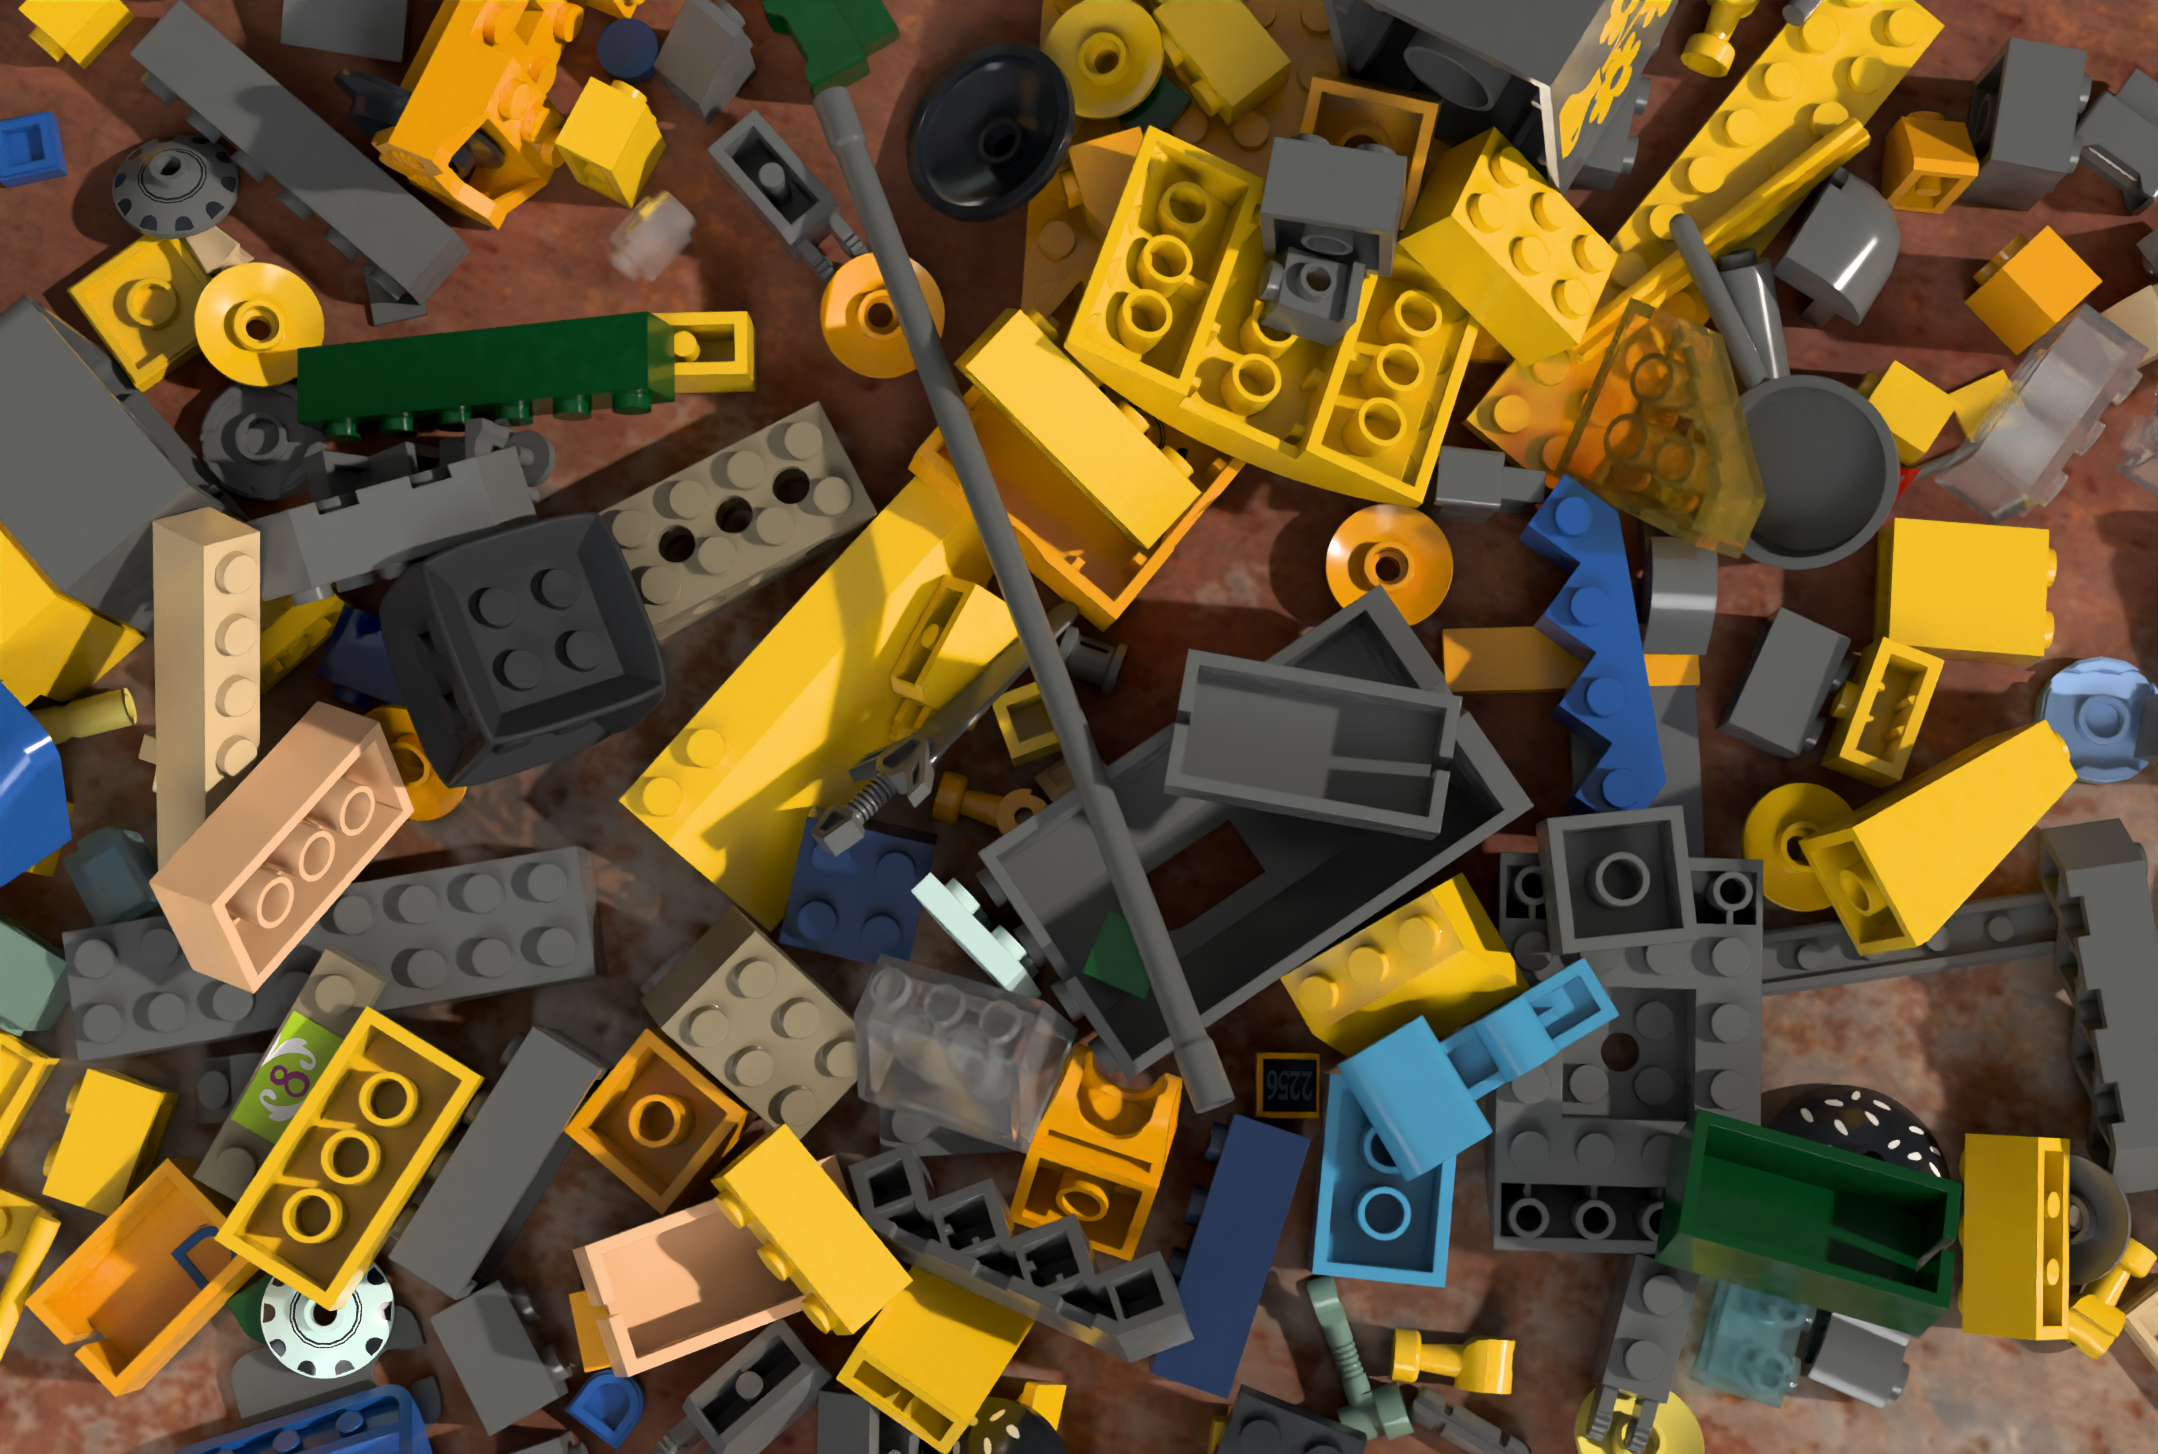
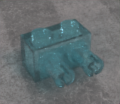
[1690,1279,1817,1409]

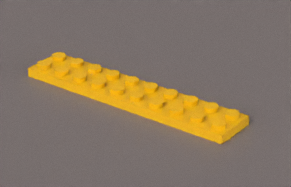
[1461,0,1945,496]

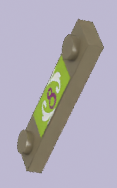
[193,946,389,1203]

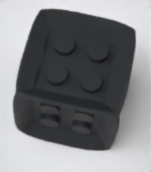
[379,512,666,788]

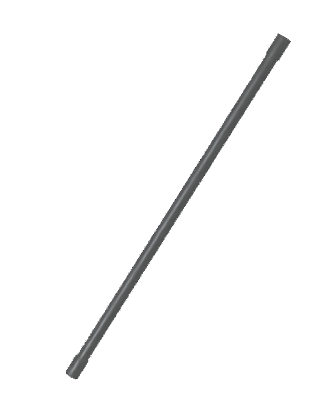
[813,86,1235,1113]

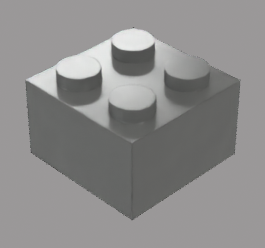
[1957,37,2092,212]
[1260,133,1407,277]
[1535,805,1699,956]

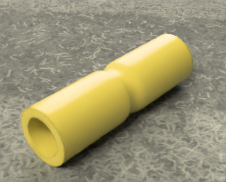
[30,688,137,745]

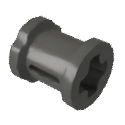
[1059,625,1130,698]

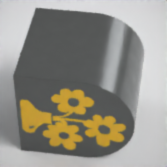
[1322,0,1679,196]

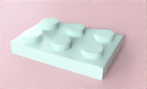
[911,872,1042,1012]

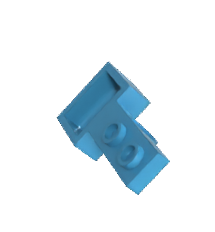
[1336,957,1619,1182]

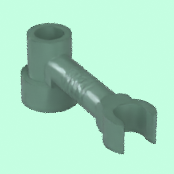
[1306,1275,1414,1441]

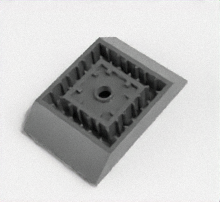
[1485,852,1763,1254]

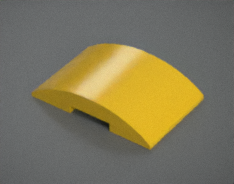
[1063,125,1480,508]

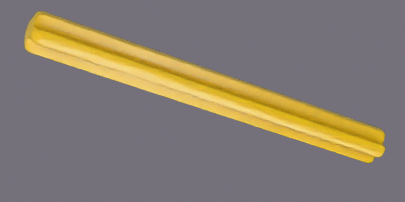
[1566,117,1871,365]

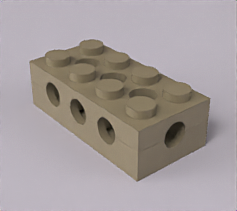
[598,400,878,641]

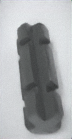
[1407,1386,1532,1454]

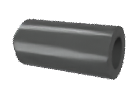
[1716,248,1791,397]

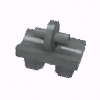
[440,418,556,503]

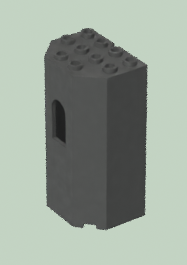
[975,584,1534,1080]

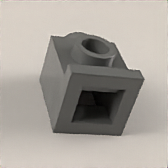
[1257,246,1366,347]

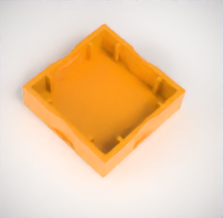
[908,263,1247,632]

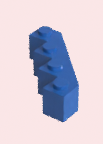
[1517,474,1666,815]

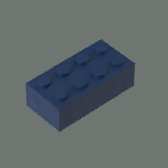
[1148,1112,1311,1399]

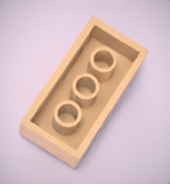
[149,701,414,994]

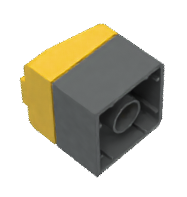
[0,293,252,707]

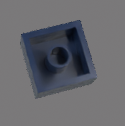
[779,806,938,972]

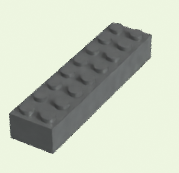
[62,846,609,1063]

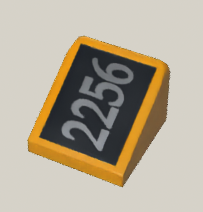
[1254,1052,1320,1119]

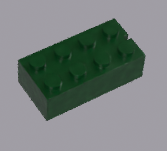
[1654,1108,1962,1337]

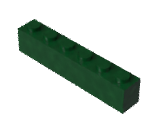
[297,311,675,443]

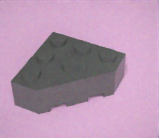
[244,446,538,607]

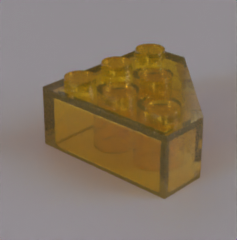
[1553,297,1767,559]

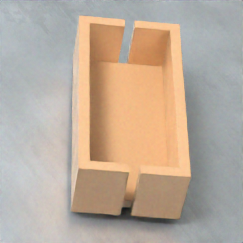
[572,1155,853,1377]

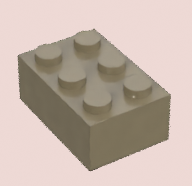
[640,905,885,1141]

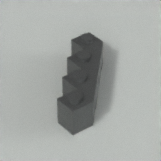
[2037,818,2158,1194]
[848,1143,1194,1363]

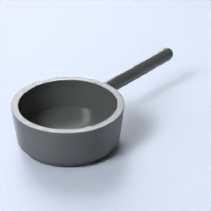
[1669,213,1900,570]

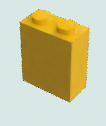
[1873,518,2057,665]
[836,1266,1036,1454]

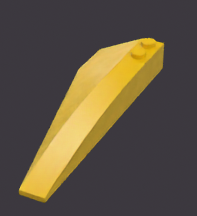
[618,476,994,933]

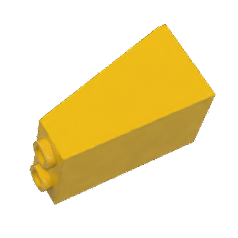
[1798,719,2078,956]

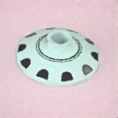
[261,1261,395,1379]

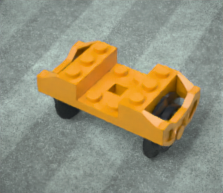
[334,0,645,230]

